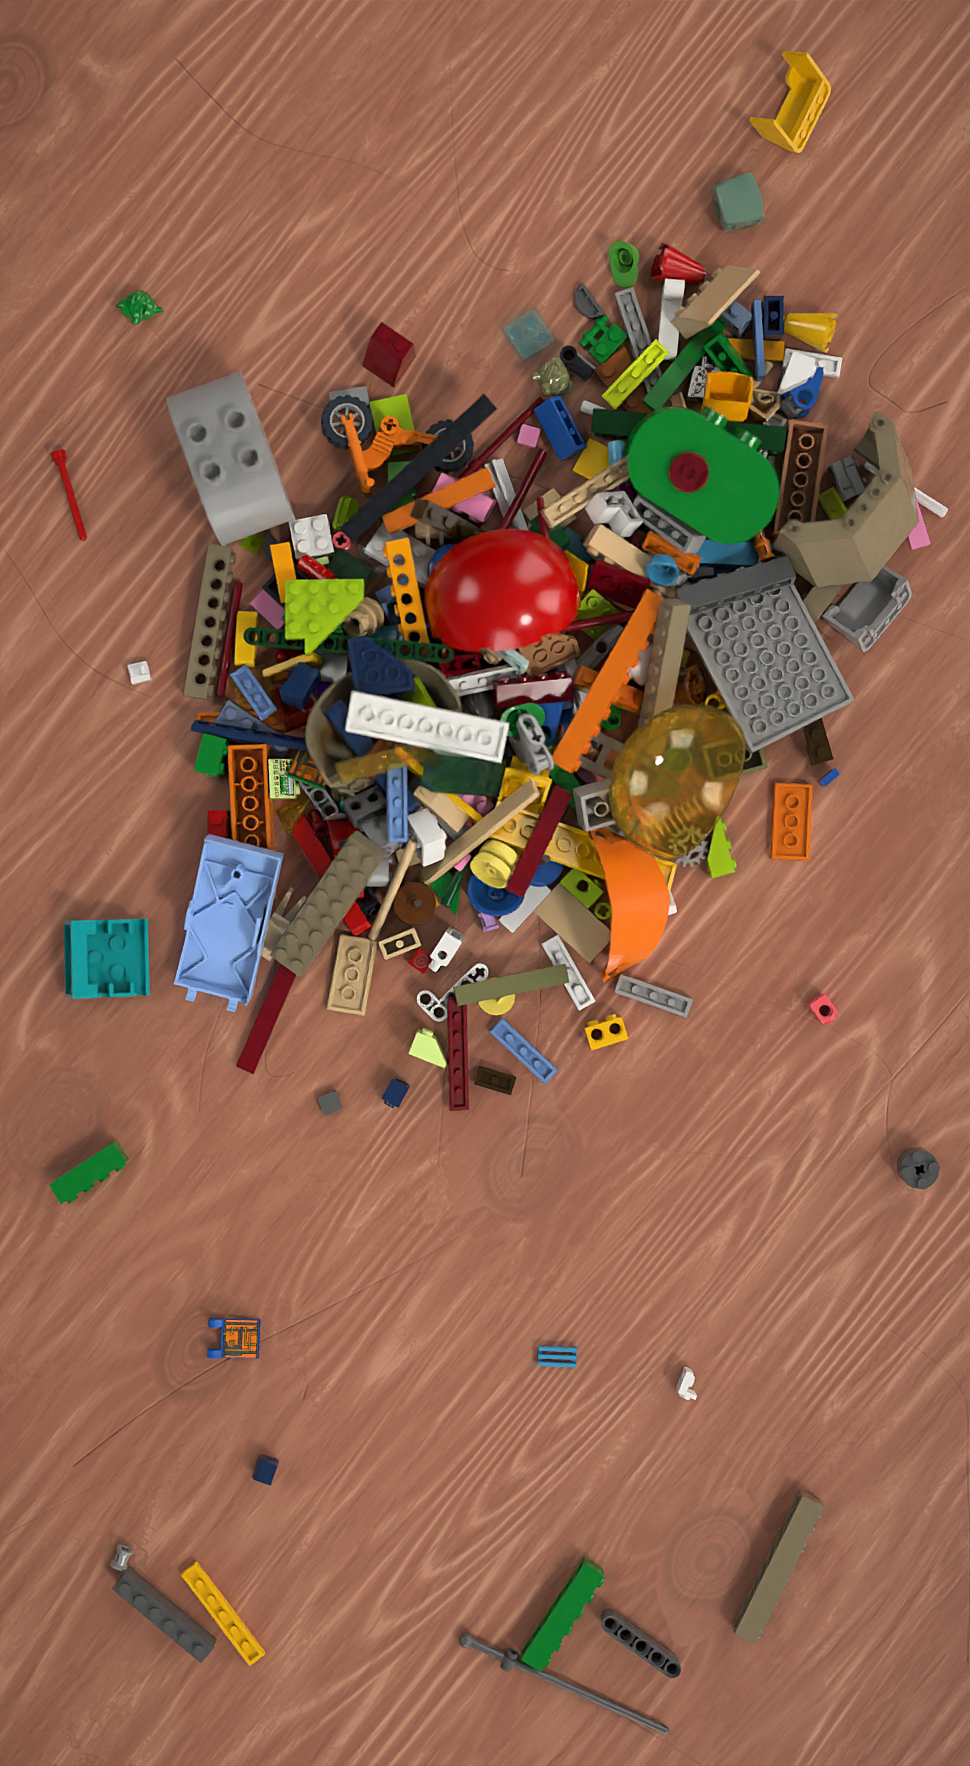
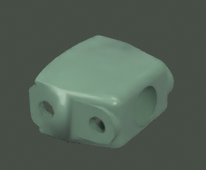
[712,172,765,232]

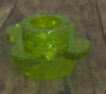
[241,534,263,555]

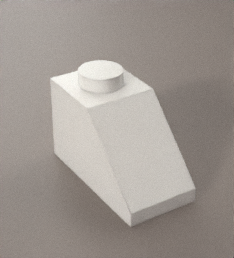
[777,351,817,394]

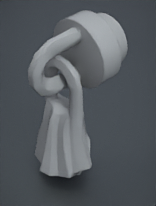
[670,565,700,588]

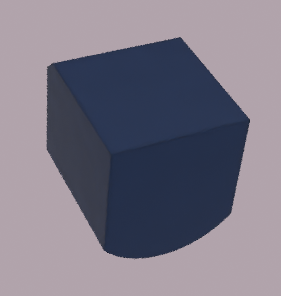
[252,1454,279,1486]

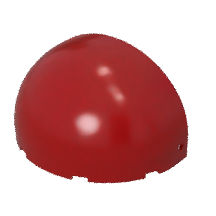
[424,529,581,652]

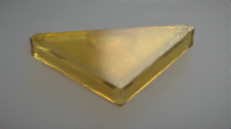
[276,794,310,835]

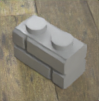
[828,456,867,503]

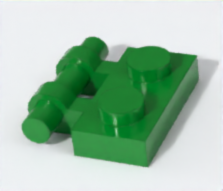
[578,314,628,365]

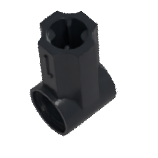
[560,346,596,382]

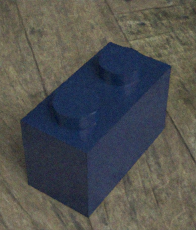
[761,296,784,341]
[280,662,321,710]

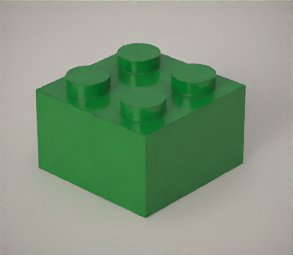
[193,733,231,779]

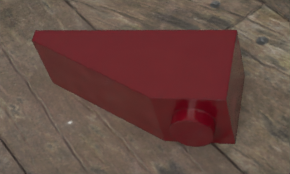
[438,653,495,678]

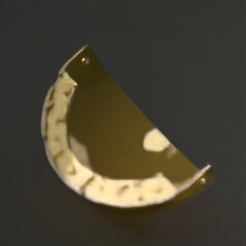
[609,704,745,861]

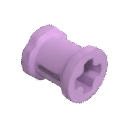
[478,913,499,932]

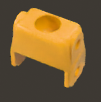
[701,372,754,423]

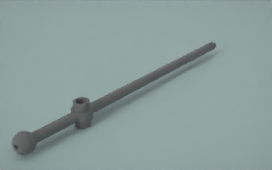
[459,1632,669,1735]

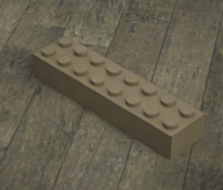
[270,831,389,978]

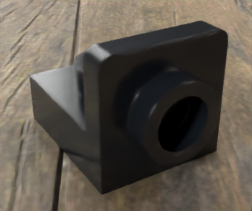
[356,886,381,917]

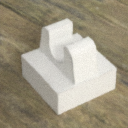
[127,661,152,685]

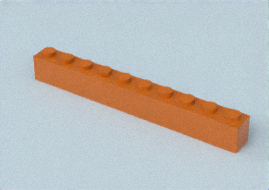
[552,589,666,774]

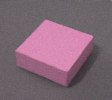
[517,424,540,449]

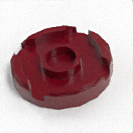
[669,452,709,493]

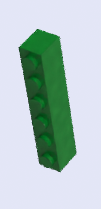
[521,1557,605,1672]

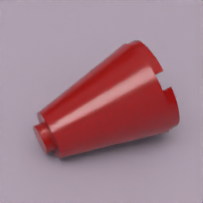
[651,242,706,285]

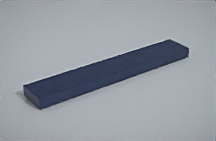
[191,720,307,751]

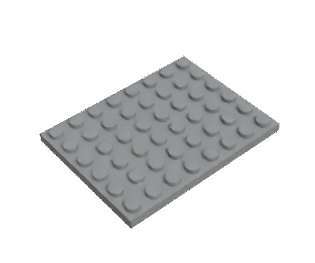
[686,584,855,753]

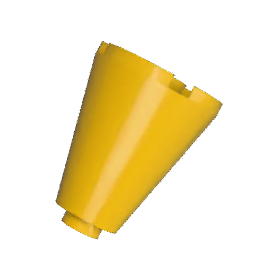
[784,313,837,353]

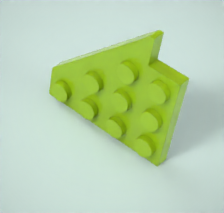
[285,579,364,656]

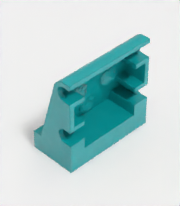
[64,919,150,999]

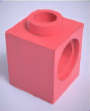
[807,993,838,1024]

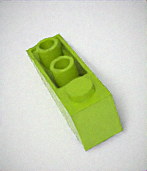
[705,817,736,878]

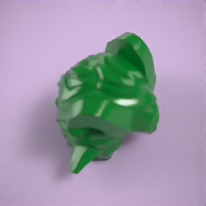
[116,290,164,325]

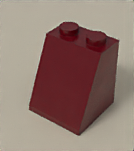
[362,322,415,388]

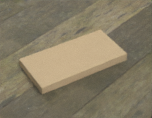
[533,883,611,963]
[327,934,378,1016]

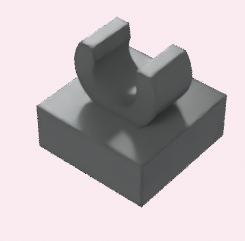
[778,395,803,420]

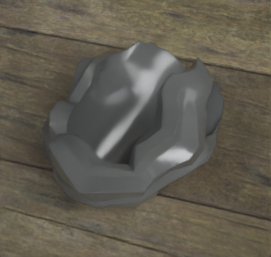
[460,689,497,720]

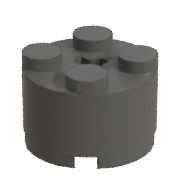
[897,1147,940,1189]

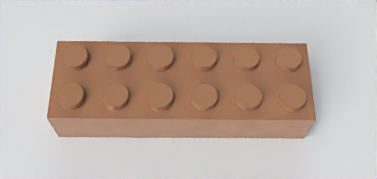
[770,419,829,539]

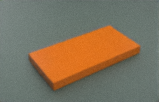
[770,783,813,861]

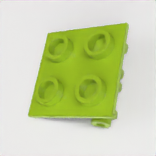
[573,589,620,641]

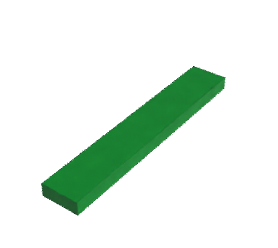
[641,320,726,411]

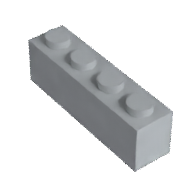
[633,495,706,553]

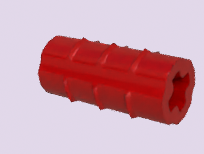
[297,554,337,580]

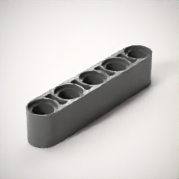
[600,1609,681,1678]

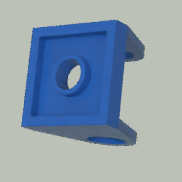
[779,367,824,418]
[538,700,574,745]

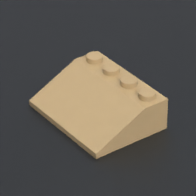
[671,265,760,339]

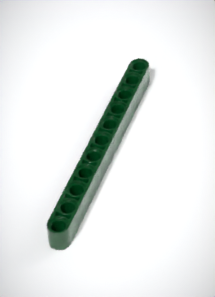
[243,627,455,663]

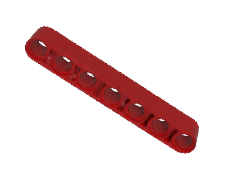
[287,813,372,936]

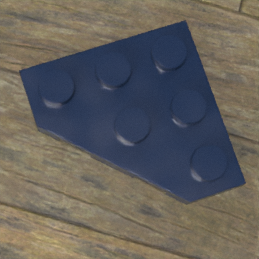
[348,636,415,696]

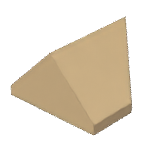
[748,387,781,421]

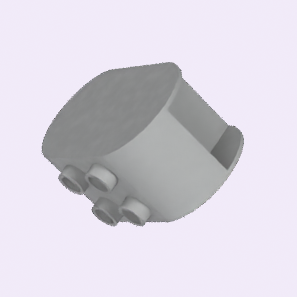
[166,370,296,547]

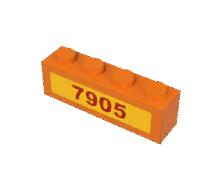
[572,665,644,716]

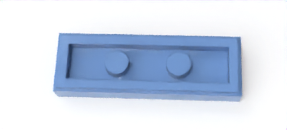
[230,665,277,721]

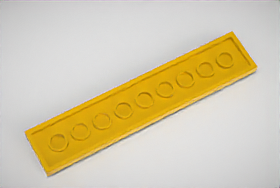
[488,800,677,893]

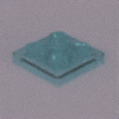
[503,307,556,362]

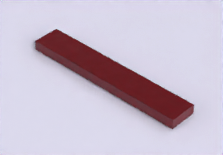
[505,785,573,898]
[236,963,296,1074]
[447,997,469,1111]

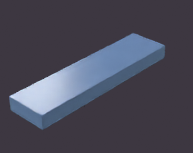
[751,300,766,382]
[386,763,408,842]
[489,1018,558,1084]

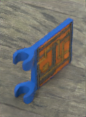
[207,1317,261,1359]

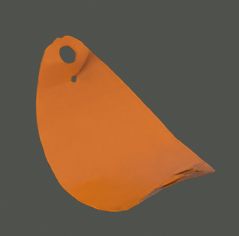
[588,827,670,982]

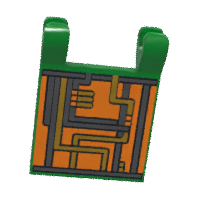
[287,733,326,790]

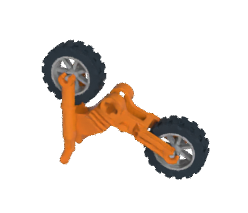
[321,395,474,498]

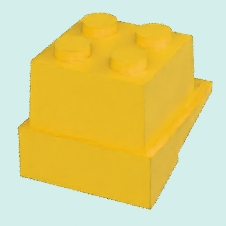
[497,756,552,815]

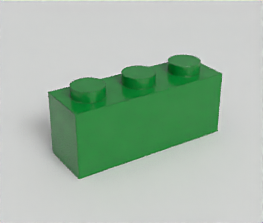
[703,330,755,381]

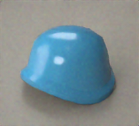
[645,554,679,587]

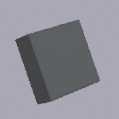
[318,1090,343,1115]

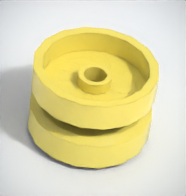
[470,840,519,888]

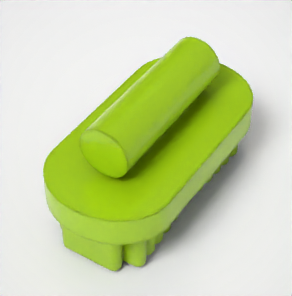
[332,496,359,532]

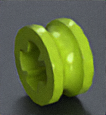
[594,902,612,919]

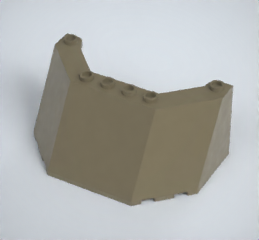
[772,411,919,588]

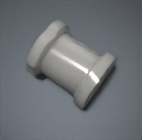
[110,1545,133,1571]

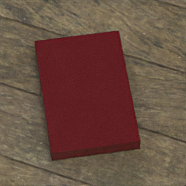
[586,559,652,609]

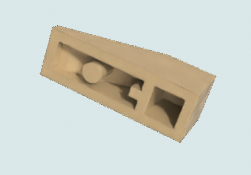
[413,779,469,833]

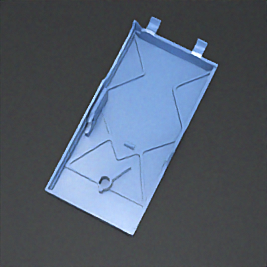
[174,834,284,1012]

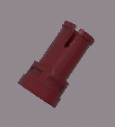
[308,809,329,837]

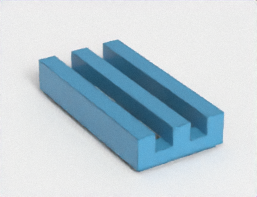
[538,1345,577,1368]

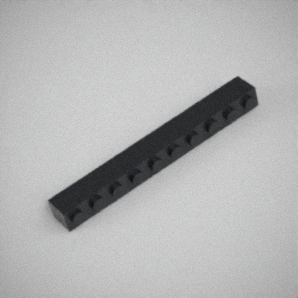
[340,394,497,542]

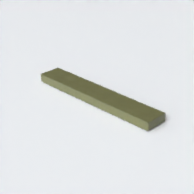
[453,964,570,1006]

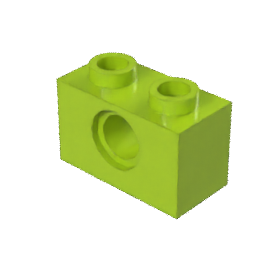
[559,868,603,909]

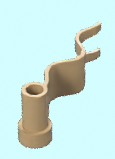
[261,887,306,961]

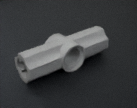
[575,623,625,669]

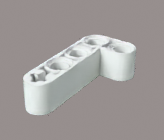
[658,279,685,361]
[417,963,489,1022]

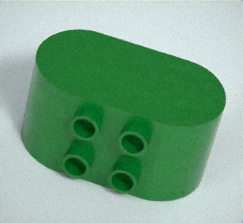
[624,406,779,544]

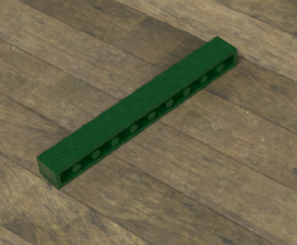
[591,408,787,454]

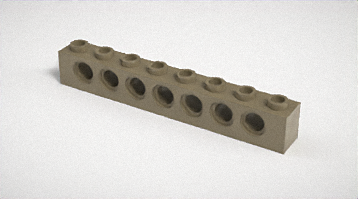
[184,543,236,701]

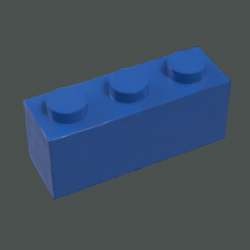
[534,396,587,461]

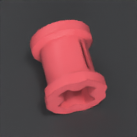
[332,531,351,552]

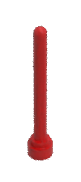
[50,449,87,541]

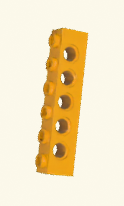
[382,538,429,656]

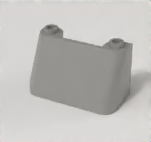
[822,565,912,652]

